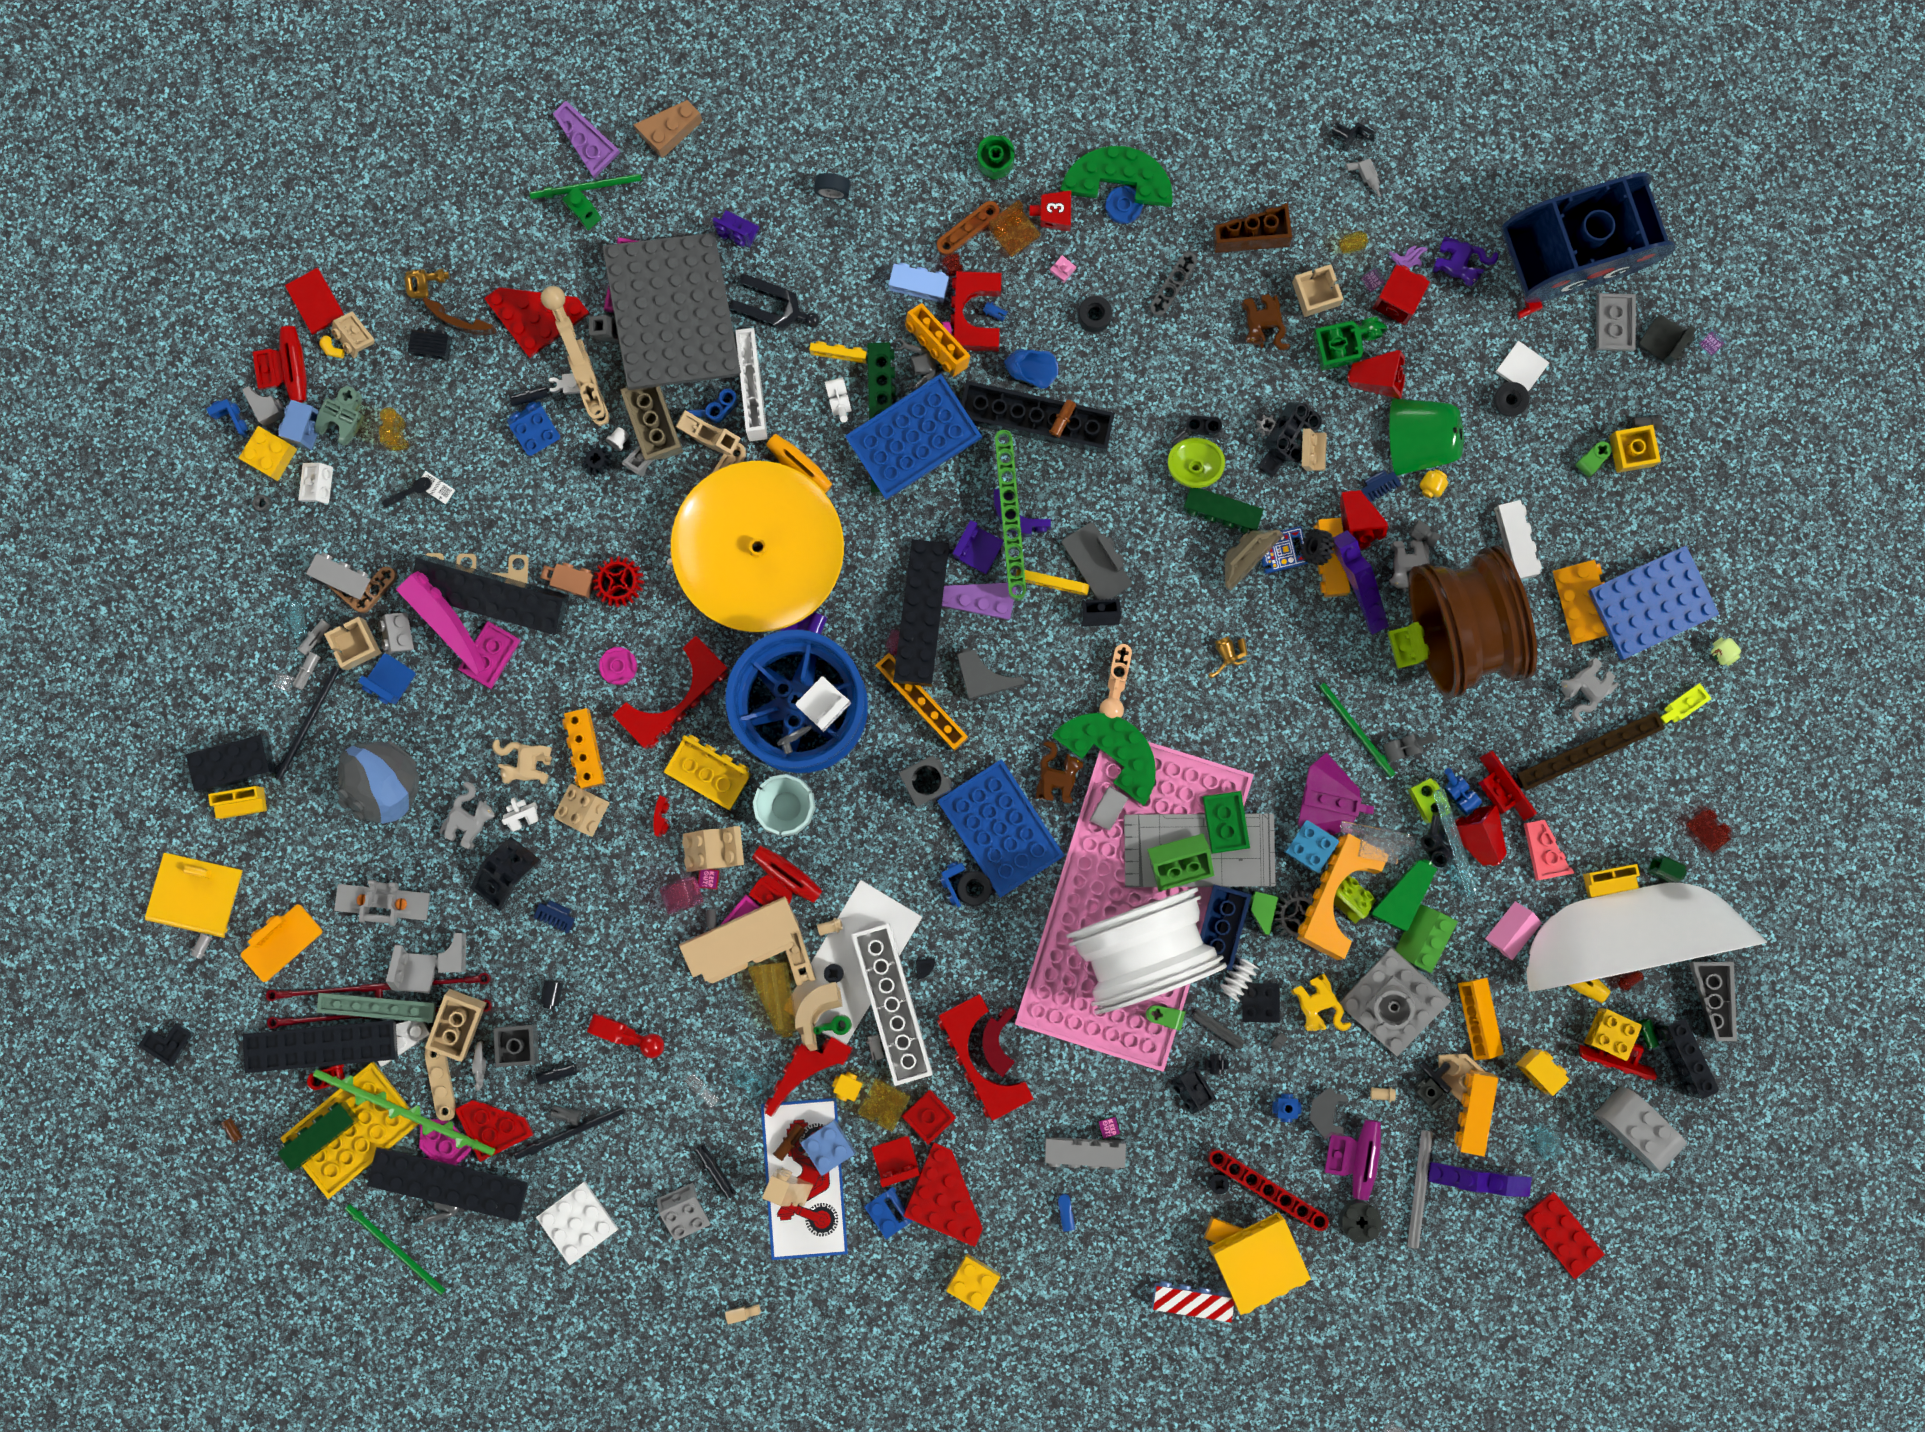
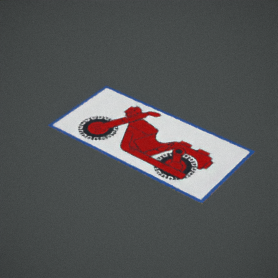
[761,1098,848,1260]

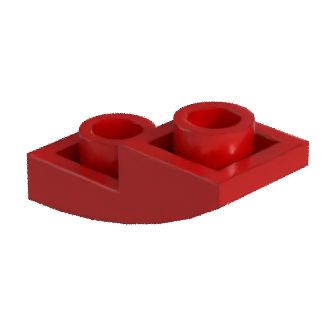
[653,795,670,837]

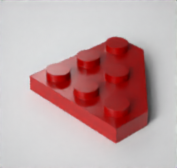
[455,1100,534,1162]

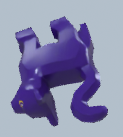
[1432,236,1499,287]

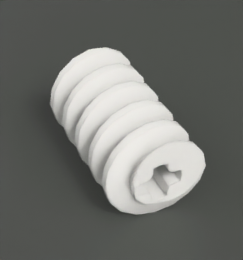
[1220,958,1259,1002]

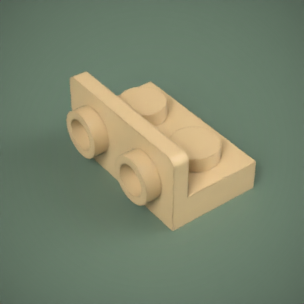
[331,311,375,358]
[1302,429,1327,471]

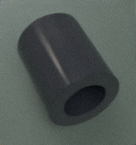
[540,980,563,1010]

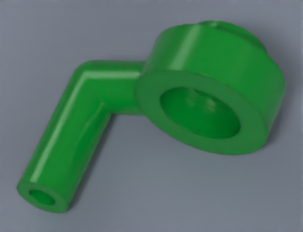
[814,1015,852,1035]

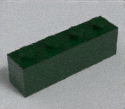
[1182,487,1264,534]
[277,1102,359,1172]

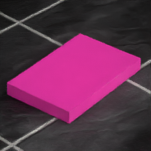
[458,620,521,689]

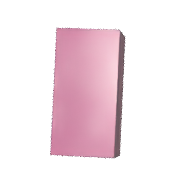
[1485,901,1542,960]

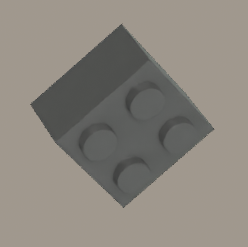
[493,1024,539,1067]

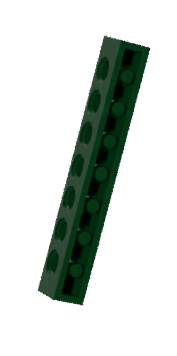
[867,342,896,496]

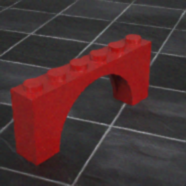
[613,636,730,750]
[937,994,1034,1121]

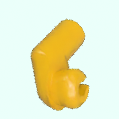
[319,335,345,359]

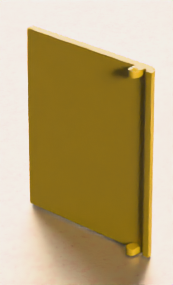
[145,853,243,938]

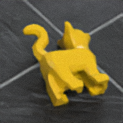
[1291,973,1351,1031]

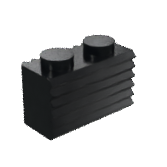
[408,327,452,361]
[1079,598,1121,627]

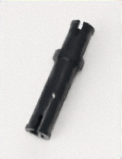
[694,1144,737,1200]

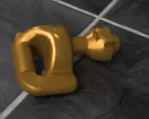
[404,268,450,299]

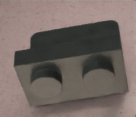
[1639,315,1697,365]

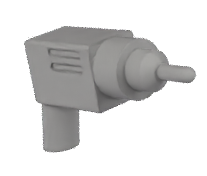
[1345,158,1381,197]

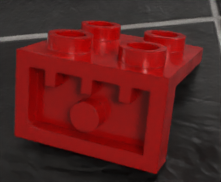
[872,1136,920,1188]

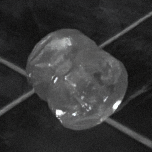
[272,672,295,692]

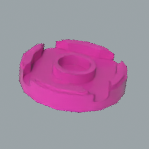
[599,647,637,685]

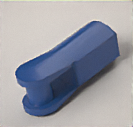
[1058,1194,1076,1232]

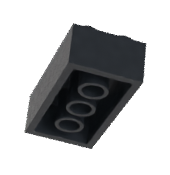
[186,735,276,793]

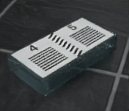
[420,470,458,507]

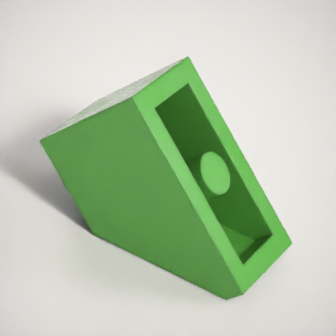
[1249,891,1278,935]

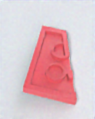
[1524,820,1574,881]

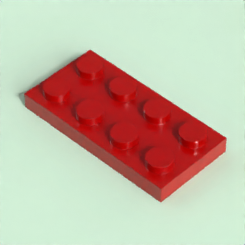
[1522,1191,1605,1279]

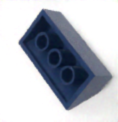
[1200,884,1251,970]

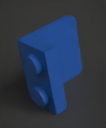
[507,401,560,456]
[358,654,416,705]

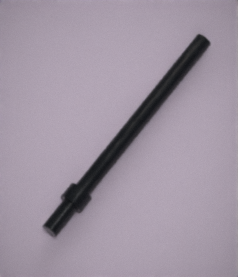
[513,1106,625,1160]

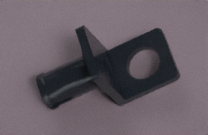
[1331,122,1376,151]

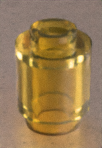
[1339,230,1369,254]

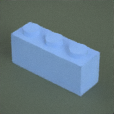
[889,263,949,303]

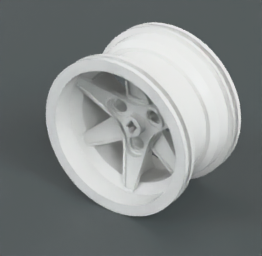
[1066,887,1227,1015]

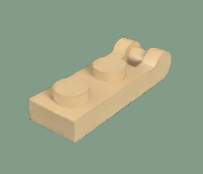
[786,928,816,986]

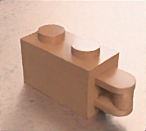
[540,562,596,599]

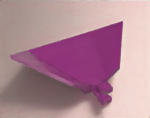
[1298,753,1374,835]

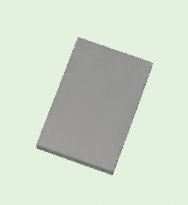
[1596,293,1636,351]

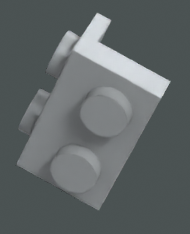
[378,612,414,655]

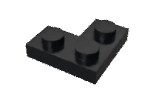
[138,1023,194,1067]

